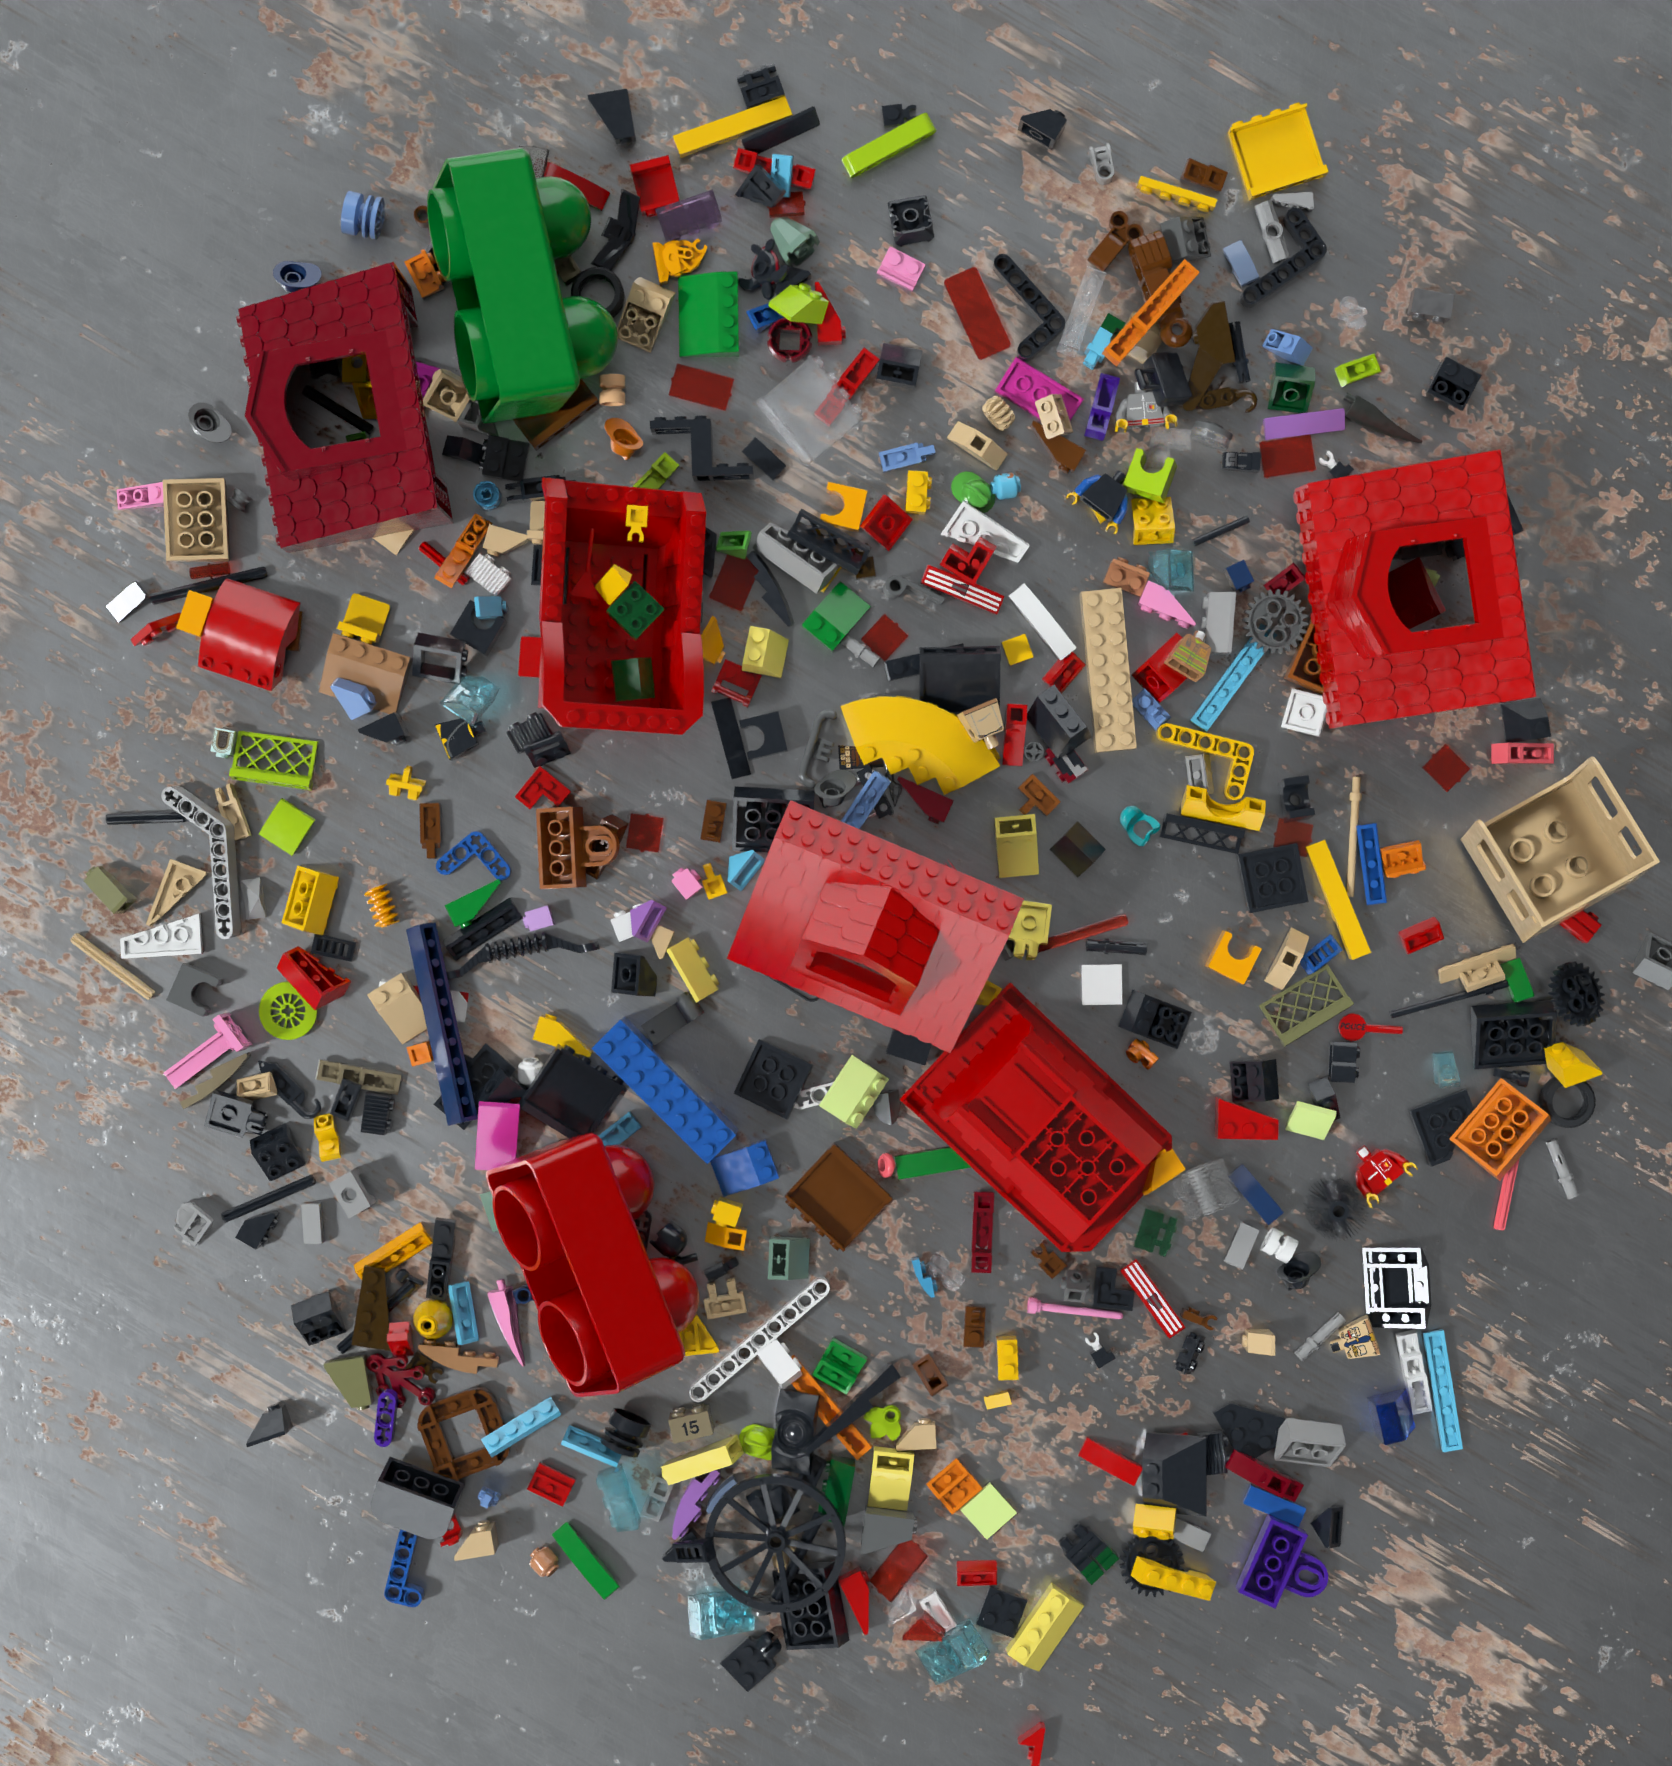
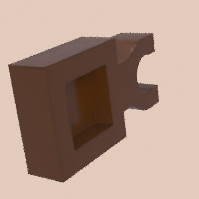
[1030,1242,1067,1279]

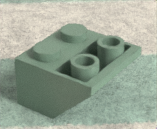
[768,1236,810,1280]

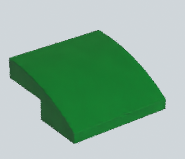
[812,1337,868,1395]

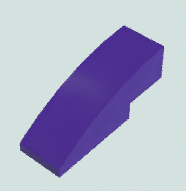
[1084,373,1120,441]

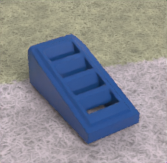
[1300,934,1343,975]

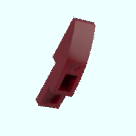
[1225,1449,1304,1502]

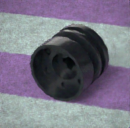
[600,1408,652,1458]

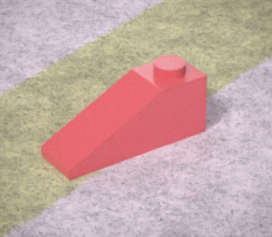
[1491,743,1554,764]

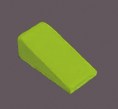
[1335,353,1381,387]

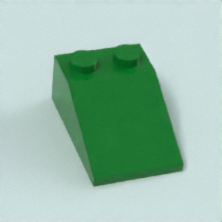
[802,581,871,653]

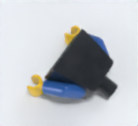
[1066,470,1128,534]

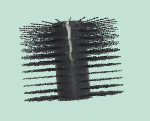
[1303,1176,1369,1242]

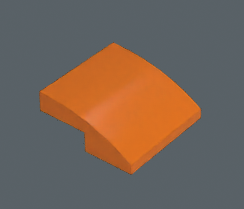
[926,1458,983,1515]

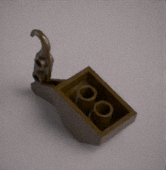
[1182,300,1258,413]

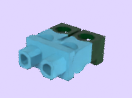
[1083,313,1126,370]

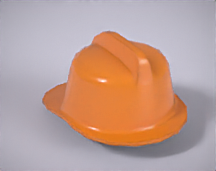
[604,418,643,460]

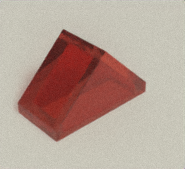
[902,1610,946,1642]

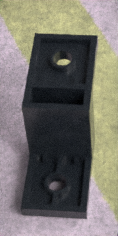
[650,415,754,482]

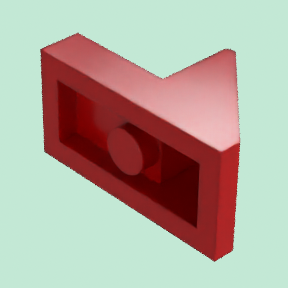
[1017,1722,1046,1766]

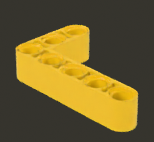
[1156,723,1254,801]

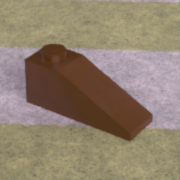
[1030,420,1086,474]
[586,814,629,880]

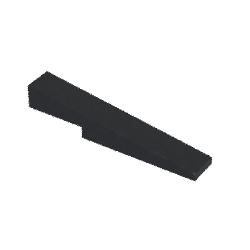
[801,1363,901,1455]

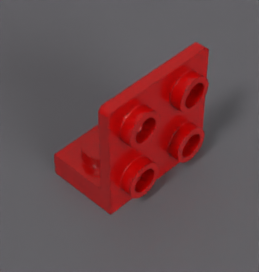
[518,636,541,678]

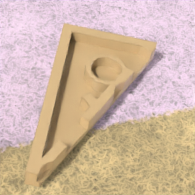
[146,859,208,926]

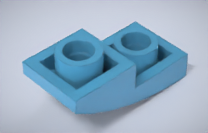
[911,1257,938,1298]

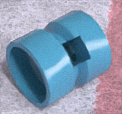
[473,481,502,511]

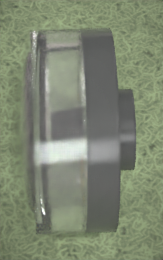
[1190,421,1233,451]

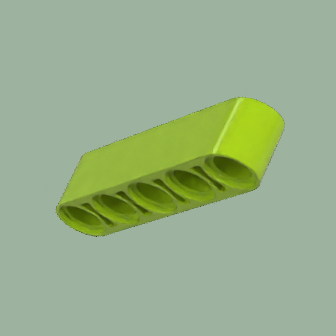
[841,112,937,178]

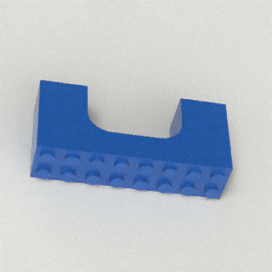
[591,1016,738,1164]

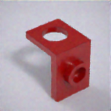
[440,1514,463,1547]

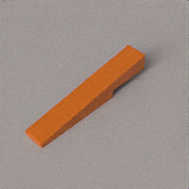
[1102,259,1200,367]
[791,1355,873,1460]

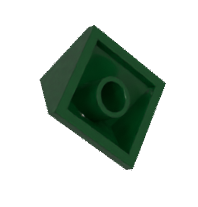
[611,657,655,702]

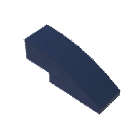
[1228,1164,1284,1225]

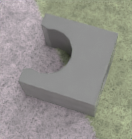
[329,1167,377,1218]

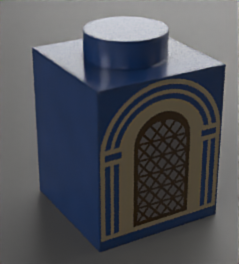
[1223,560,1254,593]

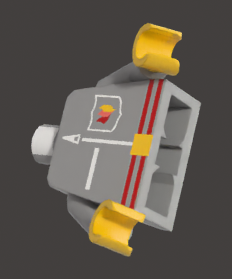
[1115,382,1177,433]

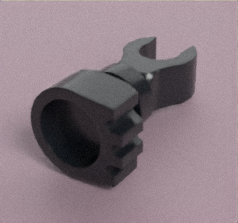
[1493,1068,1530,1087]

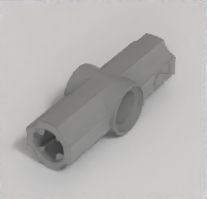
[1255,200,1290,264]

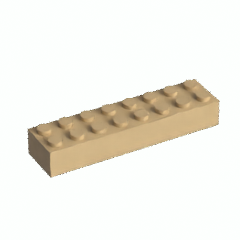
[1080,588,1137,753]

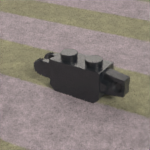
[505,475,576,503]

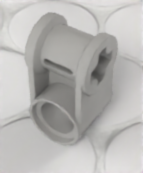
[1089,143,1114,185]

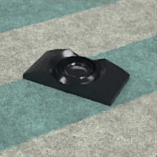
[771,1389,820,1475]

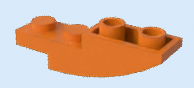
[435,513,493,588]

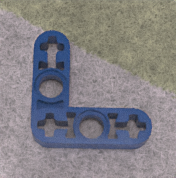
[436,831,511,880]

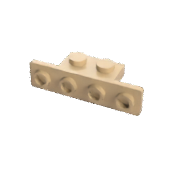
[1438,944,1516,992]

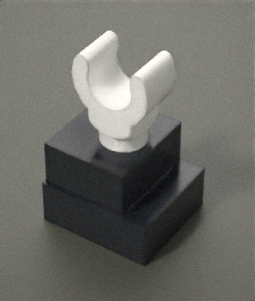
[1319,451,1354,479]
[1085,1332,1116,1369]

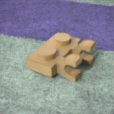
[704,1277,747,1320]

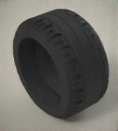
[571,267,625,318]
[1539,1077,1596,1128]

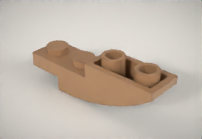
[418,1339,500,1374]

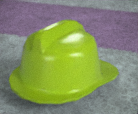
[739,1424,775,1460]

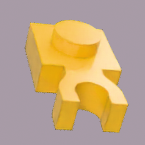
[626,505,648,542]

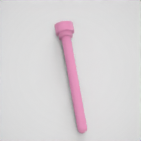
[1027,1297,1123,1319]

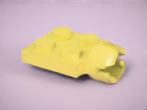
[1008,901,1052,960]

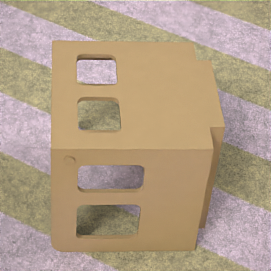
[1461,756,1660,943]

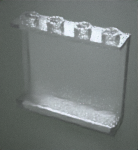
[755,355,864,465]

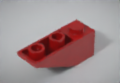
[1002,704,1028,766]

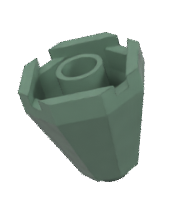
[770,216,820,267]

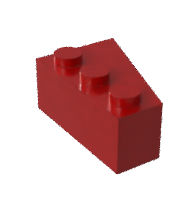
[277,946,351,1010]
[1215,1097,1279,1140]

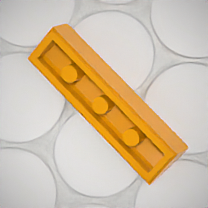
[354,1222,433,1280]

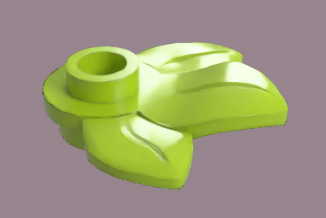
[864,1405,901,1441]

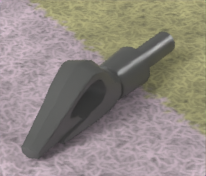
[883,760,902,807]

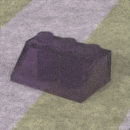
[655,189,722,241]

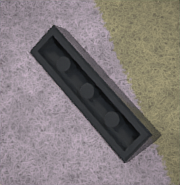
[742,106,820,155]
[711,698,751,780]
[443,898,523,961]

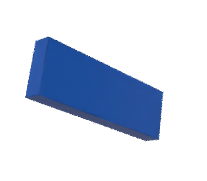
[1243,1484,1306,1527]

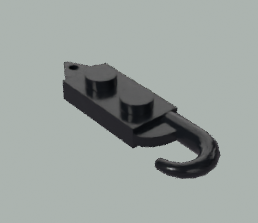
[258,1060,321,1119]

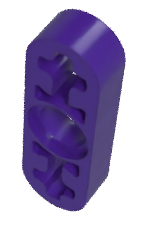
[374,1389,398,1447]

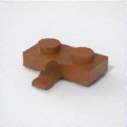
[1018,774,1061,816]

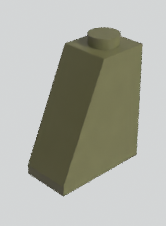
[84,866,137,914]
[324,1354,374,1410]

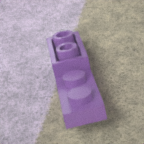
[672,1469,721,1540]

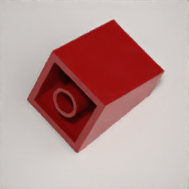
[1131,632,1188,703]

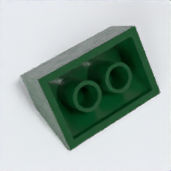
[818,1455,855,1527]

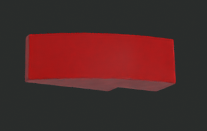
[1078,1437,1142,1486]

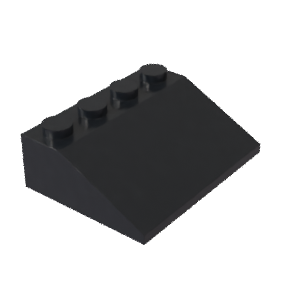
[732,786,815,853]
[1471,1000,1557,1069]
[772,1561,850,1650]

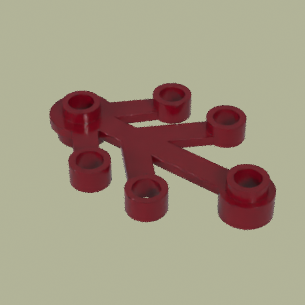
[366,1353,436,1408]

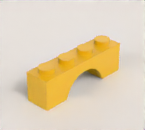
[1181,785,1266,831]
[1131,1556,1216,1601]

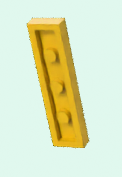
[1136,176,1217,212]

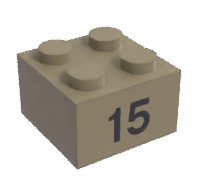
[668,1402,715,1444]

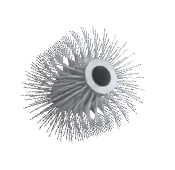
[1169,1158,1239,1222]

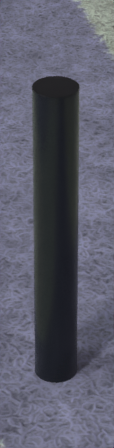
[1192,515,1250,546]

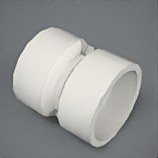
[1261,1227,1298,1264]

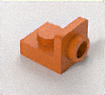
[406,1041,434,1067]

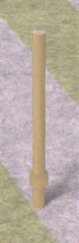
[1346,777,1362,897]

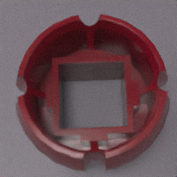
[767,317,812,363]

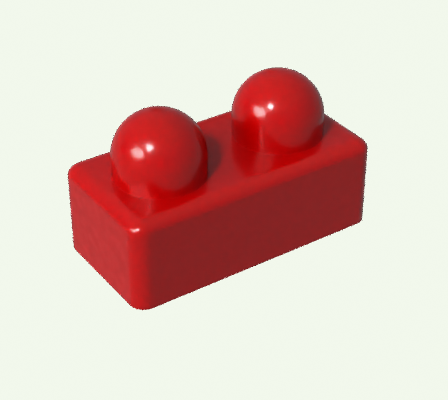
[486,1133,699,1397]

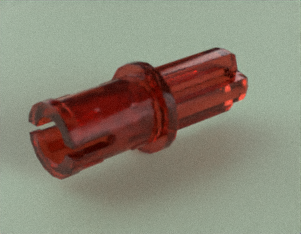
[189,562,231,579]

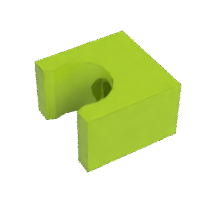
[1123,448,1178,503]

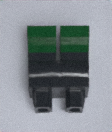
[1058,1522,1119,1585]

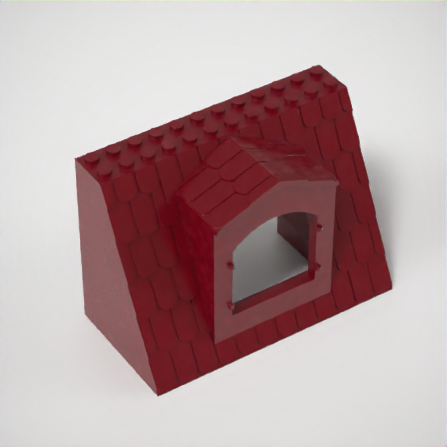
[236,262,454,553]

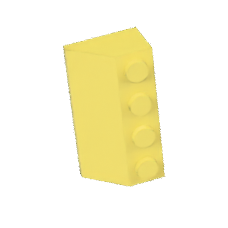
[1006,1582,1084,1672]

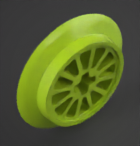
[259,982,317,1040]

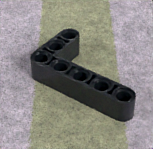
[1240,207,1327,308]
[993,254,1065,362]

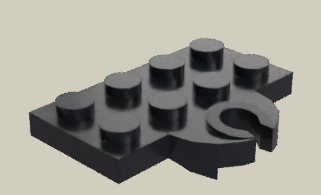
[434,1043,516,1130]

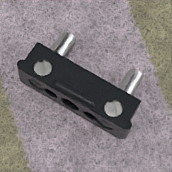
[854,764,894,820]

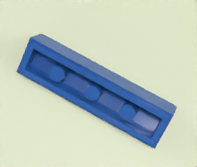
[1356,823,1387,905]

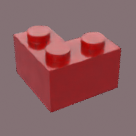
[940,537,997,585]

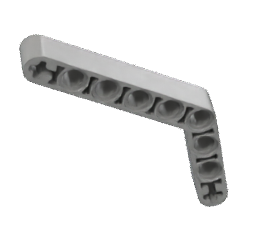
[161,786,241,939]

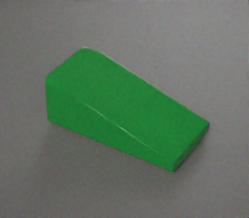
[1500,958,1535,1002]

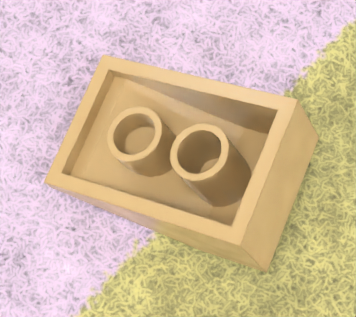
[367,972,427,1045]

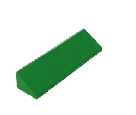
[895,1147,971,1179]

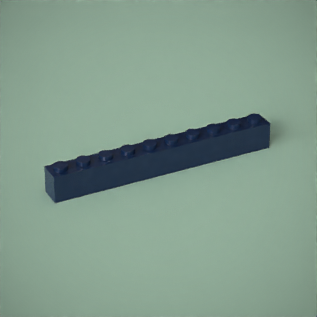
[406,922,478,1126]

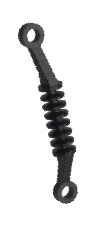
[446,932,599,980]

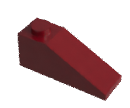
[897,776,954,825]

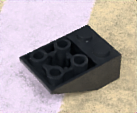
[1118,990,1192,1049]

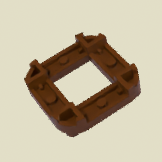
[417,1387,511,1481]

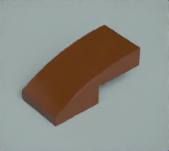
[1181,158,1228,192]

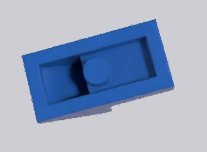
[746,303,783,333]

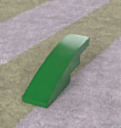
[552,1522,620,1600]

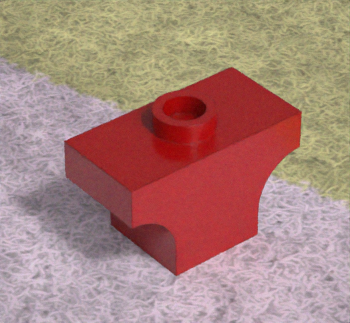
[387,1322,414,1357]

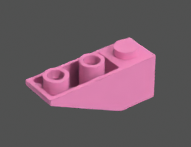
[117,482,164,510]
[1137,581,1196,629]

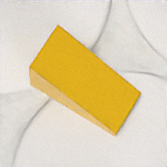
[983,1390,1012,1410]

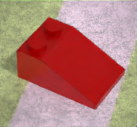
[1388,557,1446,629]

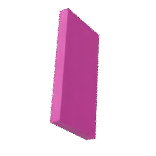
[995,357,1084,421]
[475,1101,520,1170]

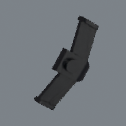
[590,189,641,271]

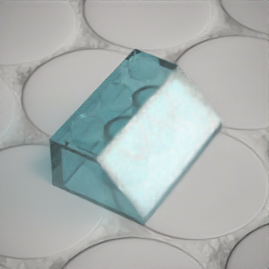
[596,1463,641,1532]

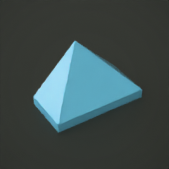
[727,850,765,891]

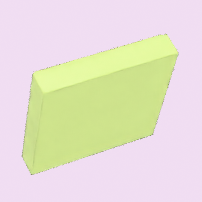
[1285,1101,1336,1140]
[960,1482,1017,1539]

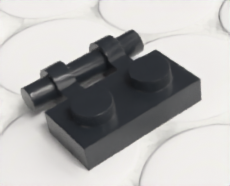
[736,64,785,109]

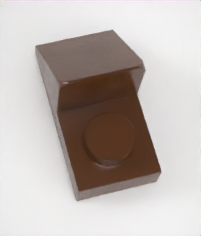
[912,1354,949,1397]

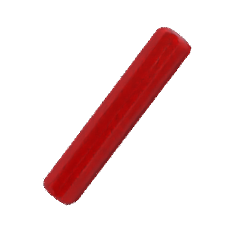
[418,541,470,586]

